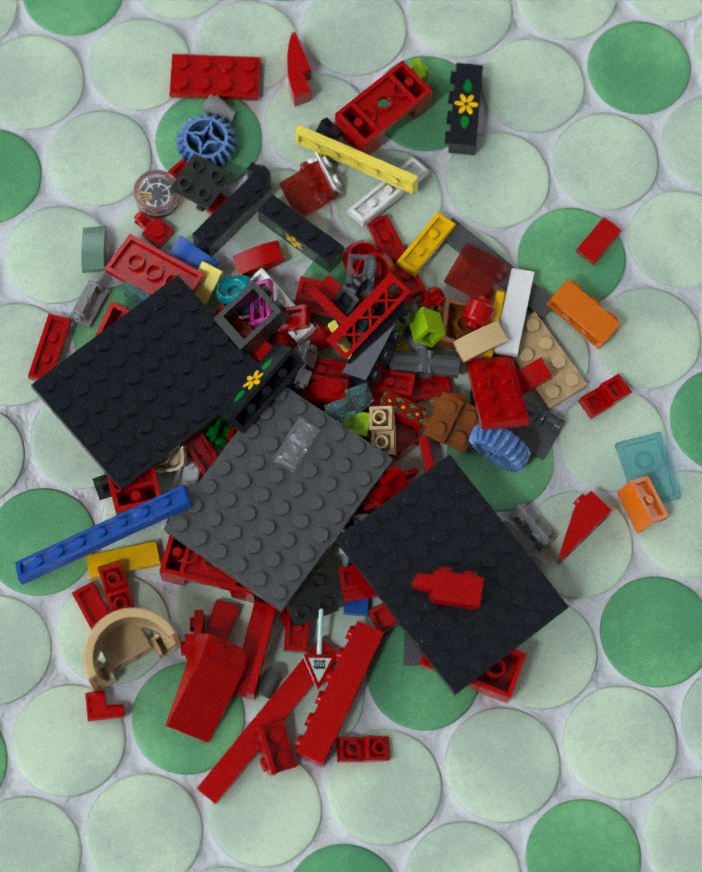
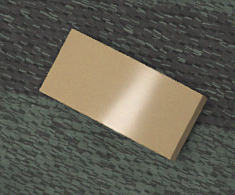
[453,321,508,363]
[369,406,396,456]

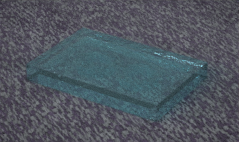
[615,432,682,503]

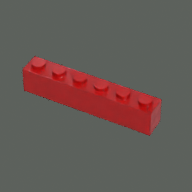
[294,621,384,768]

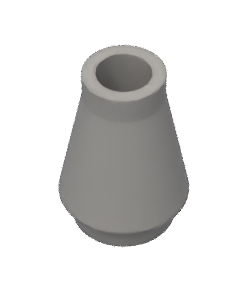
[202,94,237,123]

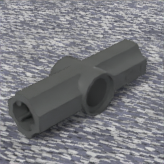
[389,350,460,379]

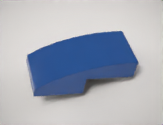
[169,235,220,270]

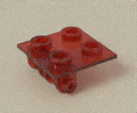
[279,160,336,217]

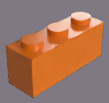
[546,279,620,349]

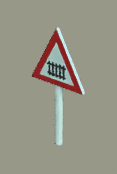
[302,608,337,691]

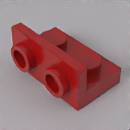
[252,719,297,776]

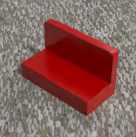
[308,275,347,324]

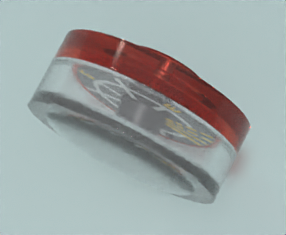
[134,170,180,218]

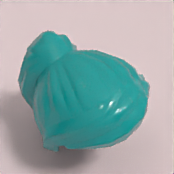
[216,274,251,315]

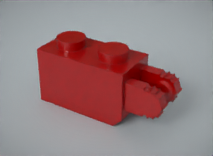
[411,567,484,610]

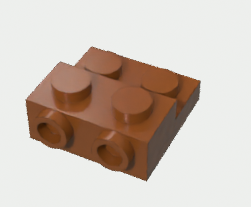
[433,297,473,351]
[421,392,479,454]

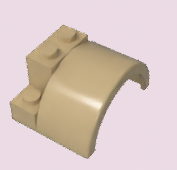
[83,608,181,691]

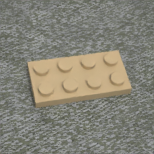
[512,312,587,411]

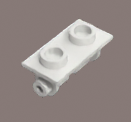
[307,151,344,200]

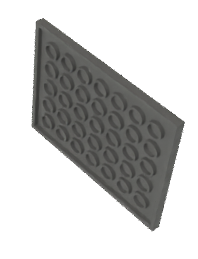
[163,386,393,613]

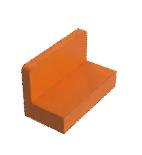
[617,475,669,533]

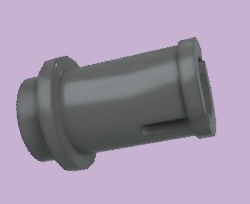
[256,666,283,699]

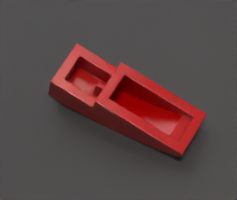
[287,32,311,107]

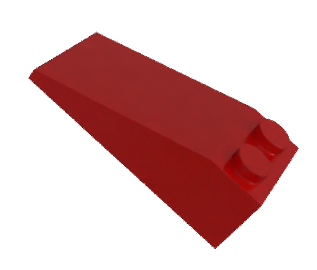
[165,634,250,743]
[418,649,527,704]

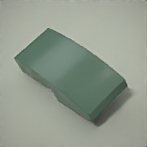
[81,226,107,273]

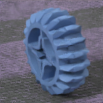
[176,112,237,167]
[469,422,531,472]

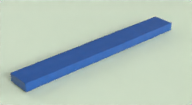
[15,484,193,585]

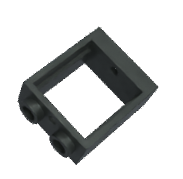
[213,281,290,355]

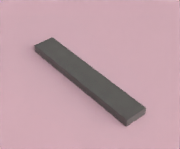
[445,218,552,320]

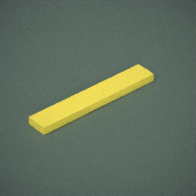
[295,125,418,194]

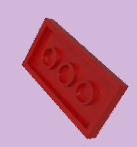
[169,54,261,101]
[104,234,206,296]
[466,356,529,430]

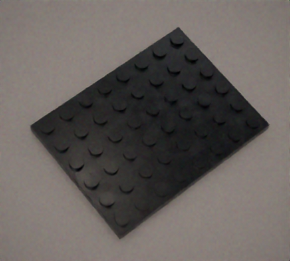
[31,275,258,492]
[335,454,569,696]

